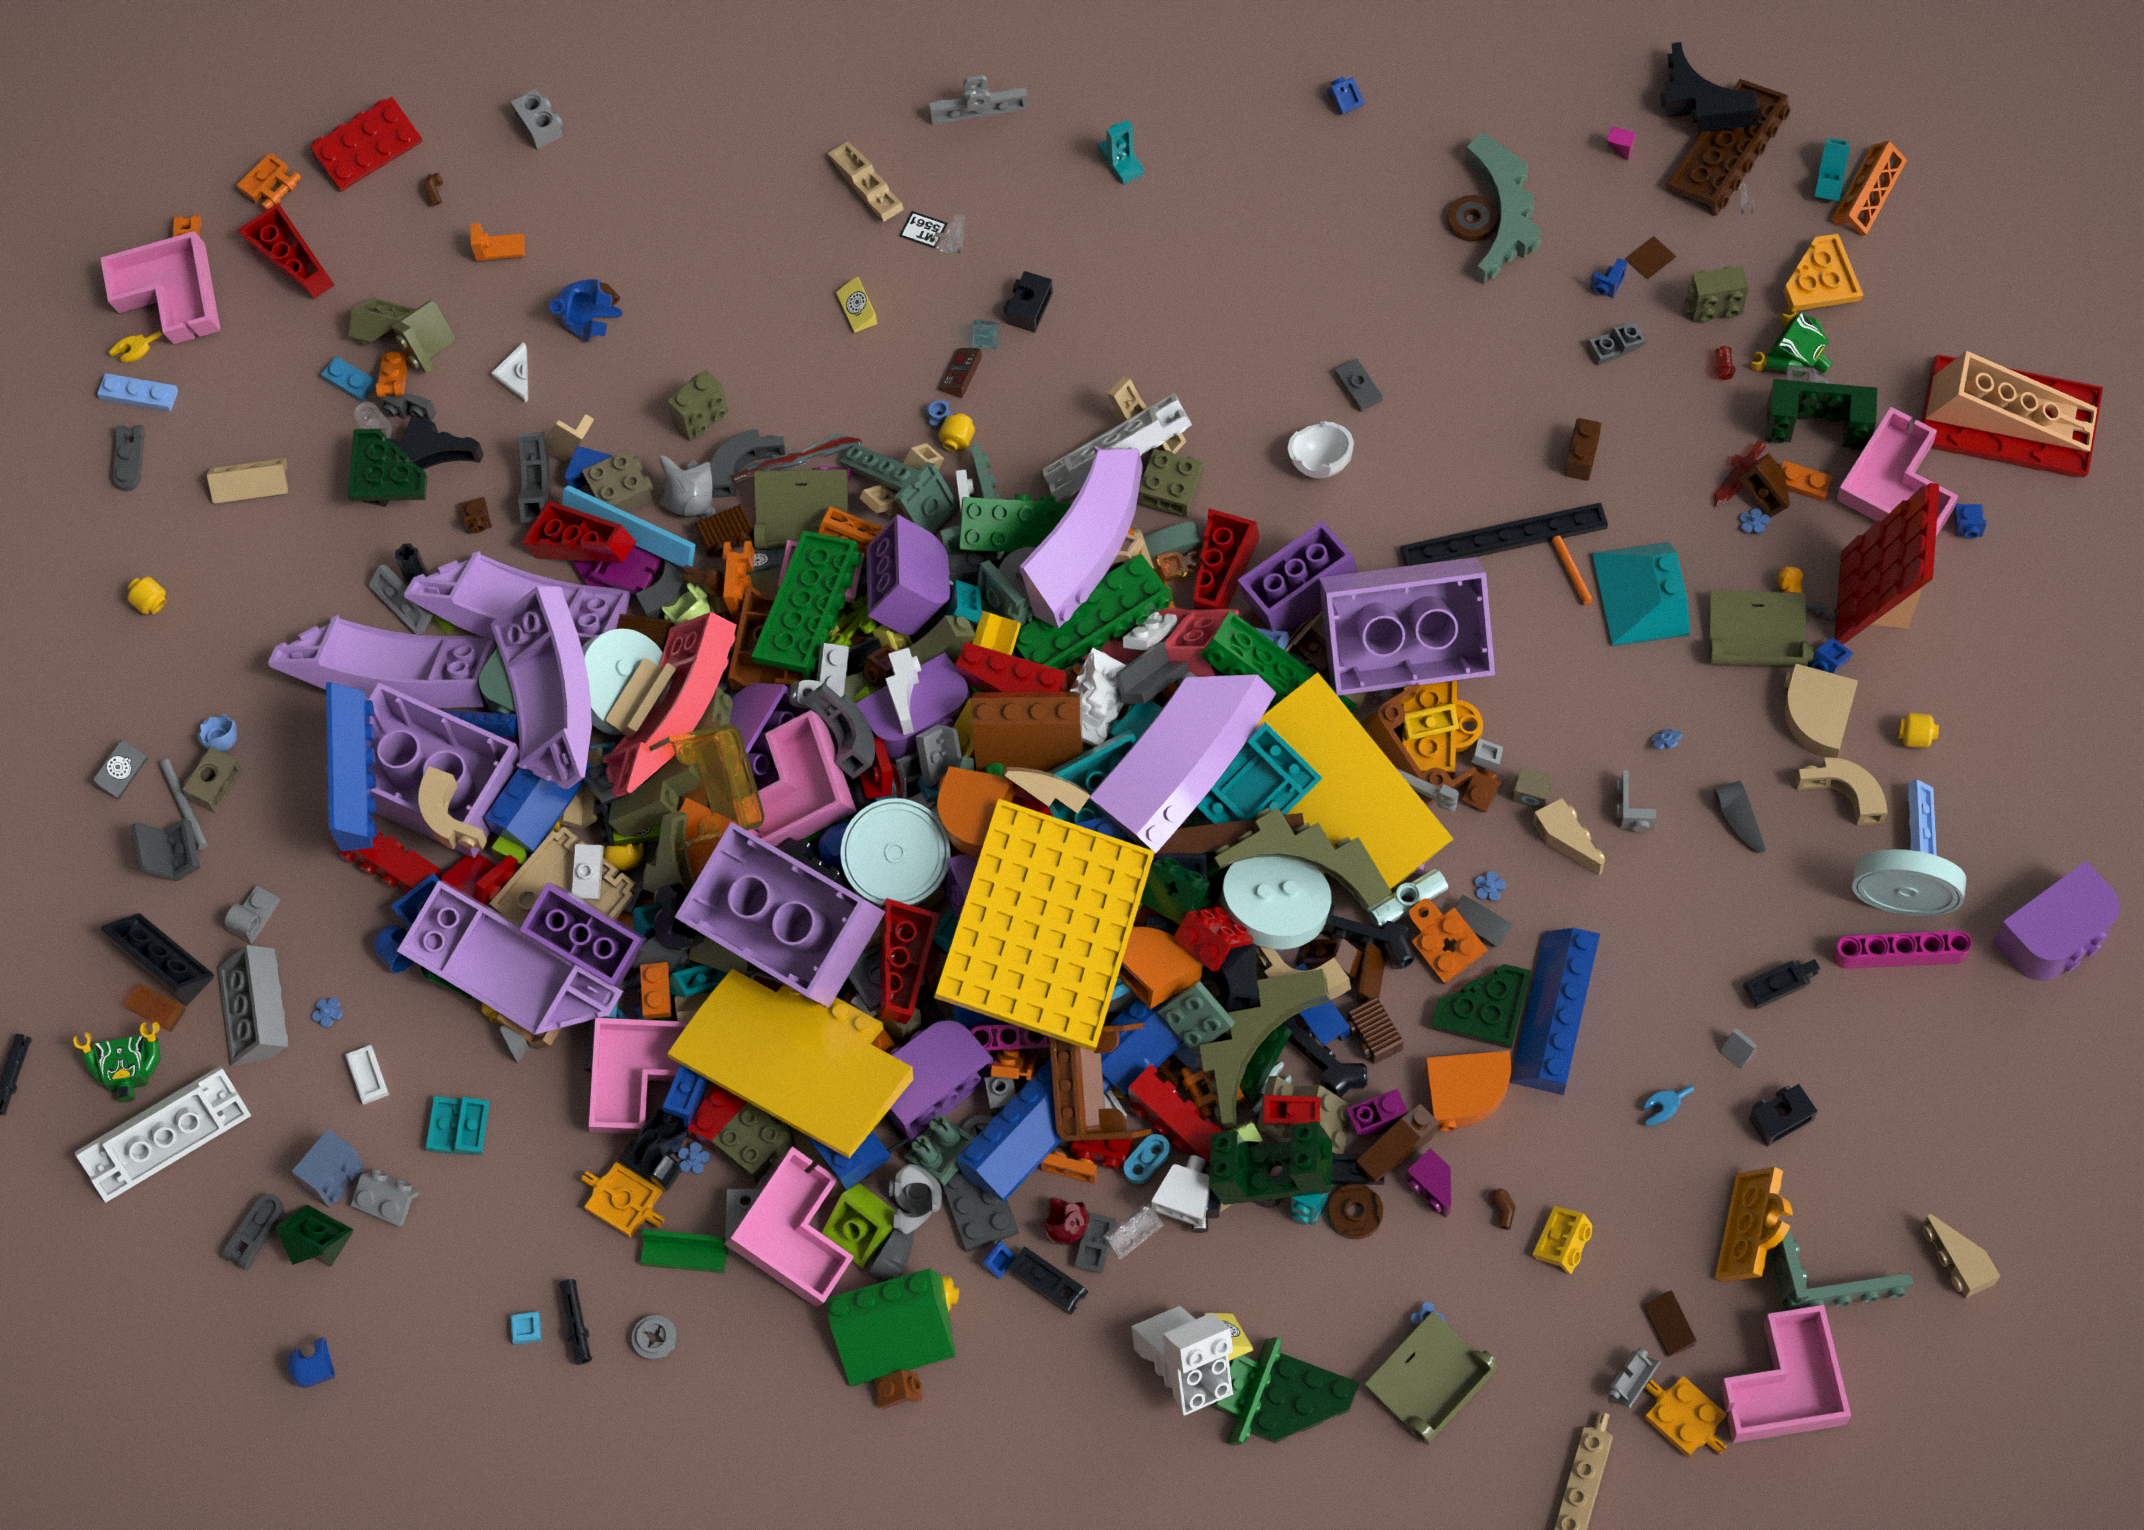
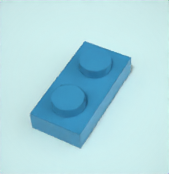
[321,356,377,402]

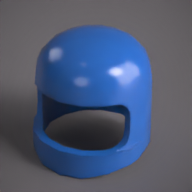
[373,925,415,973]
[286,1337,335,1388]

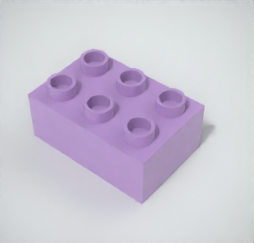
[1319,557,1495,696]
[324,683,520,858]
[675,822,885,1008]

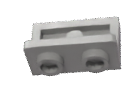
[916,724,962,787]
[351,1170,420,1227]

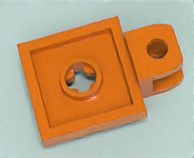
[722,541,755,624]
[1409,898,1488,984]

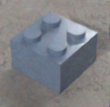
[291,1129,365,1208]

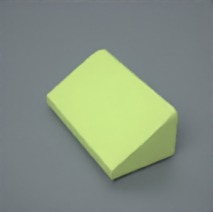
[1229,1119,1263,1142]

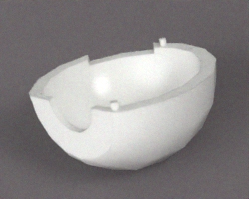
[1287,421,1354,479]

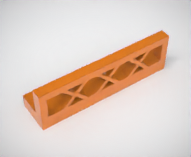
[1831,141,1907,236]
[818,506,883,563]

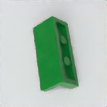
[640,1229,728,1274]

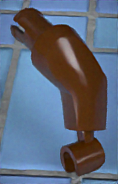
[682,565,737,627]

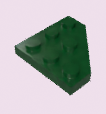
[347,429,427,501]
[1431,964,1531,1049]
[1217,1009,1292,1104]
[1250,1353,1359,1444]

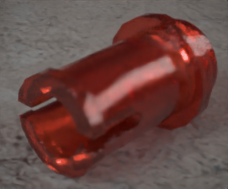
[1715,346,1736,380]

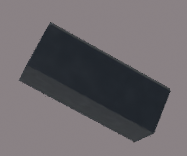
[101,913,214,1006]

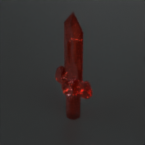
[1714,440,1766,507]

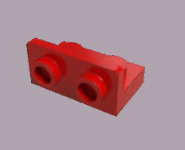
[859,738,892,799]
[1071,1138,1133,1170]

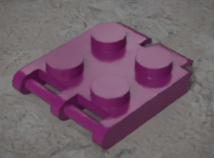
[588,545,663,595]

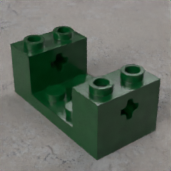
[1765,379,1878,450]
[1140,852,1232,925]
[1209,1121,1332,1205]

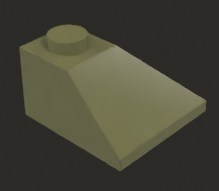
[348,297,415,344]

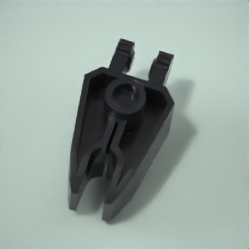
[631,1109,688,1163]

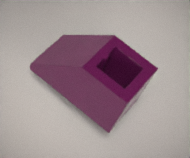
[1346,1088,1409,1135]
[1406,1148,1451,1217]

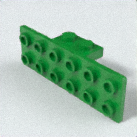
[959,494,1072,552]

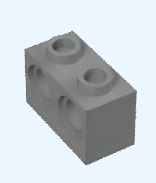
[511,89,563,150]

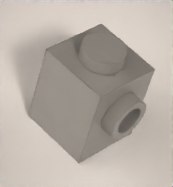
[984,1075,1016,1117]

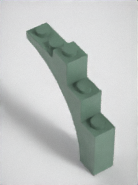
[1465,131,1542,285]

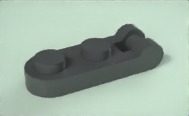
[113,425,145,492]
[222,1194,284,1270]

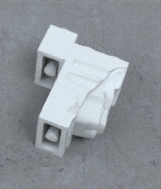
[1070,648,1127,752]
[1131,1306,1233,1416]

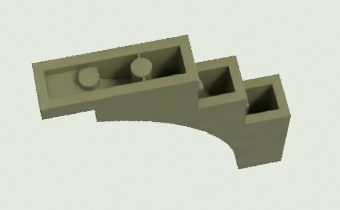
[803,615,976,711]

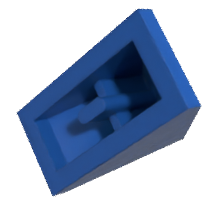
[565,446,612,489]

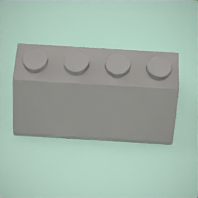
[218,945,288,1066]

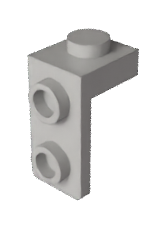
[1616,770,1656,832]

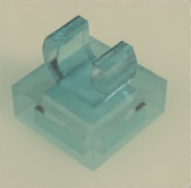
[972,320,999,349]

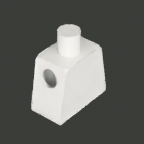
[1152,1155,1211,1228]

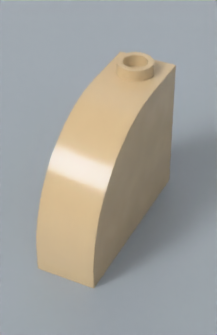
[1783,664,1858,758]

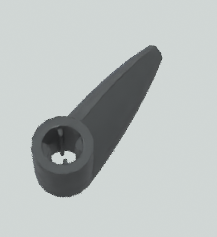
[1713,781,1766,853]
[868,1211,914,1282]

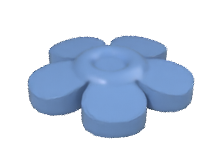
[1740,508,1770,534]
[1651,729,1682,750]
[1475,871,1506,901]
[312,997,342,1028]
[678,1142,710,1174]

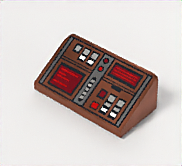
[939,348,982,398]

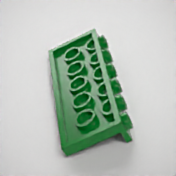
[751,530,862,680]
[1015,553,1173,670]
[1200,610,1357,714]

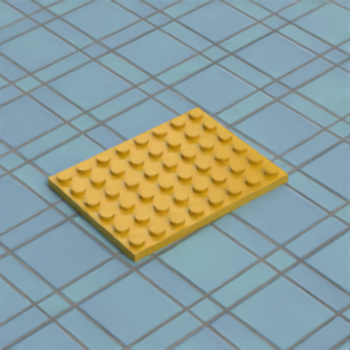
[934,798,1155,1051]

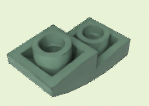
[1144,521,1203,563]

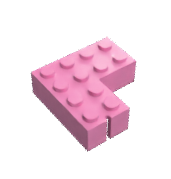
[101,231,221,344]
[1837,407,1958,537]
[735,710,856,850]
[589,1018,689,1135]
[724,1147,854,1308]
[1720,1305,1851,1443]

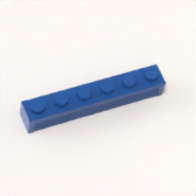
[441,710,518,738]

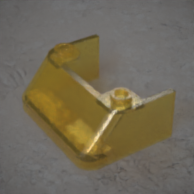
[649,724,765,851]

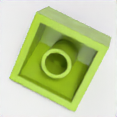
[821,1183,895,1269]

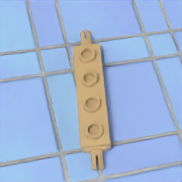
[1554,1412,1613,1530]

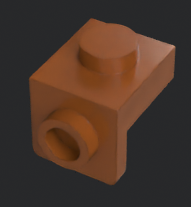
[1462,768,1503,812]
[874,1370,922,1409]

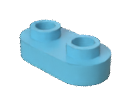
[1124,1134,1170,1184]

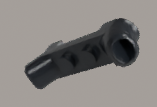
[1318,904,1415,969]
[1282,1015,1367,1098]

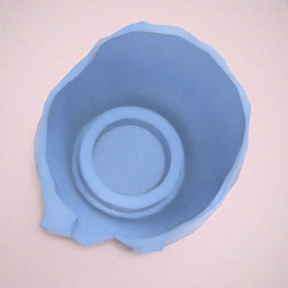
[197,714,238,752]

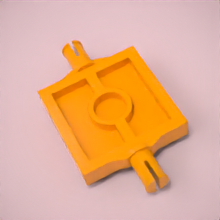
[581,1162,665,1238]
[1644,1376,1727,1458]

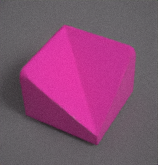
[1607,126,1635,160]

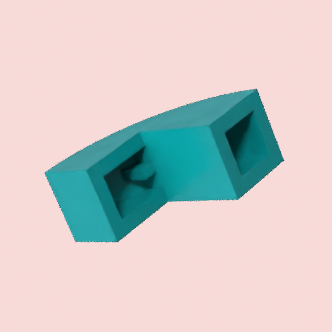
[1814,137,1851,201]

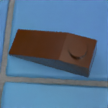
[1355,1104,1440,1183]

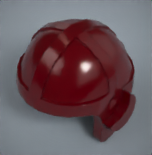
[1041,1197,1090,1245]

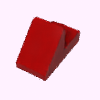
[1263,1095,1320,1128]

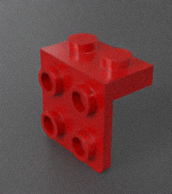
[441,853,518,905]
[1172,907,1254,972]

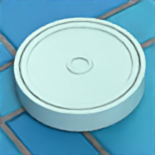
[582,629,663,736]
[841,798,950,908]
[1852,849,1966,917]
[1220,857,1331,949]

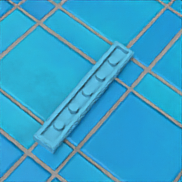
[562,486,696,568]

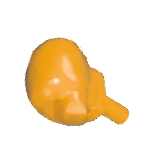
[1777,566,1804,593]

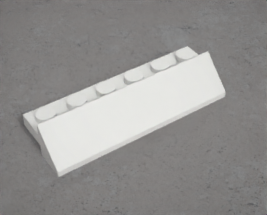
[1042,393,1192,502]
[75,1066,251,1203]

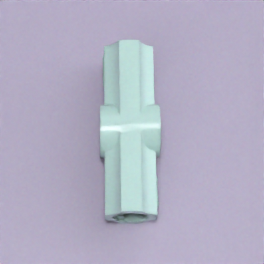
[1367,868,1448,929]

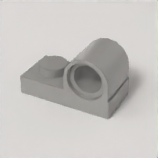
[225,885,281,945]

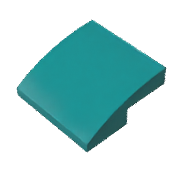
[425,1096,490,1155]

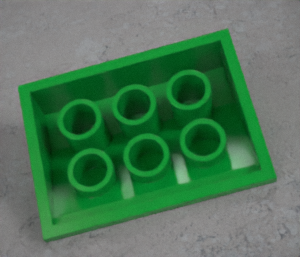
[826,1268,956,1387]

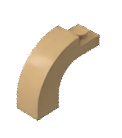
[1107,376,1186,454]
[860,443,944,516]
[1796,758,1888,825]
[418,766,487,850]
[1258,945,1351,1000]

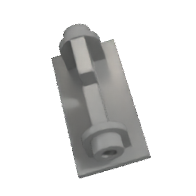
[1608,1347,1661,1408]

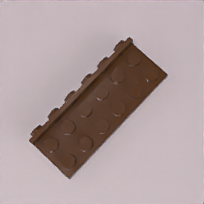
[1666,79,1791,216]

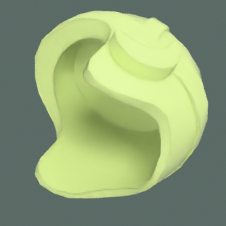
[662,583,711,625]

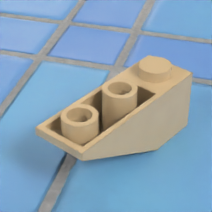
[1533,798,1605,875]
[1922,1214,2000,1298]

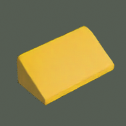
[1402,702,1459,740]

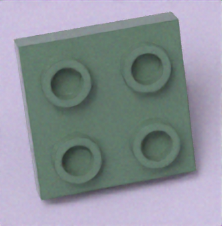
[1158,981,1235,1053]
[904,1115,975,1186]

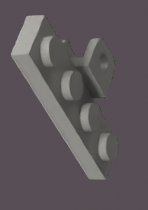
[929,75,1028,125]
[789,643,849,752]

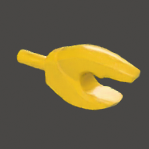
[109,330,163,363]

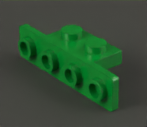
[1212,1337,1282,1446]

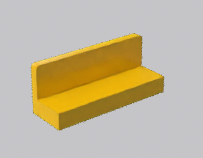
[967,611,1021,691]

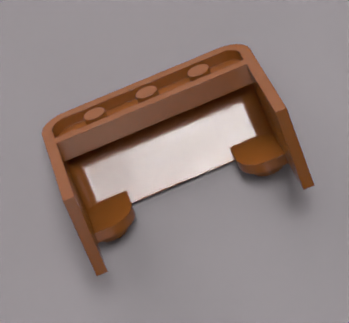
[1360,683,1477,807]
[1050,1023,1152,1141]

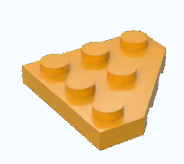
[1783,234,1864,312]

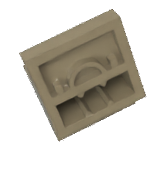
[1257,1076,1352,1154]

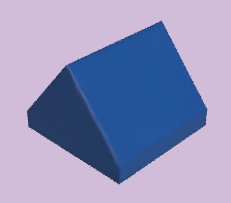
[980,1240,1016,1279]

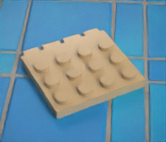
[490,827,637,926]

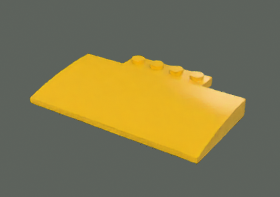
[1255,672,1454,906]
[667,968,913,1158]

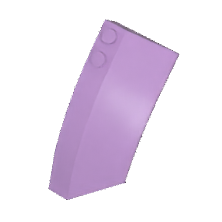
[1019,447,1143,629]
[404,551,631,647]
[490,586,592,789]
[268,615,495,709]
[1089,675,1276,854]
[397,880,624,1035]

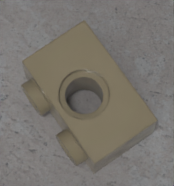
[182,747,243,813]

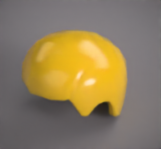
[603,843,645,871]

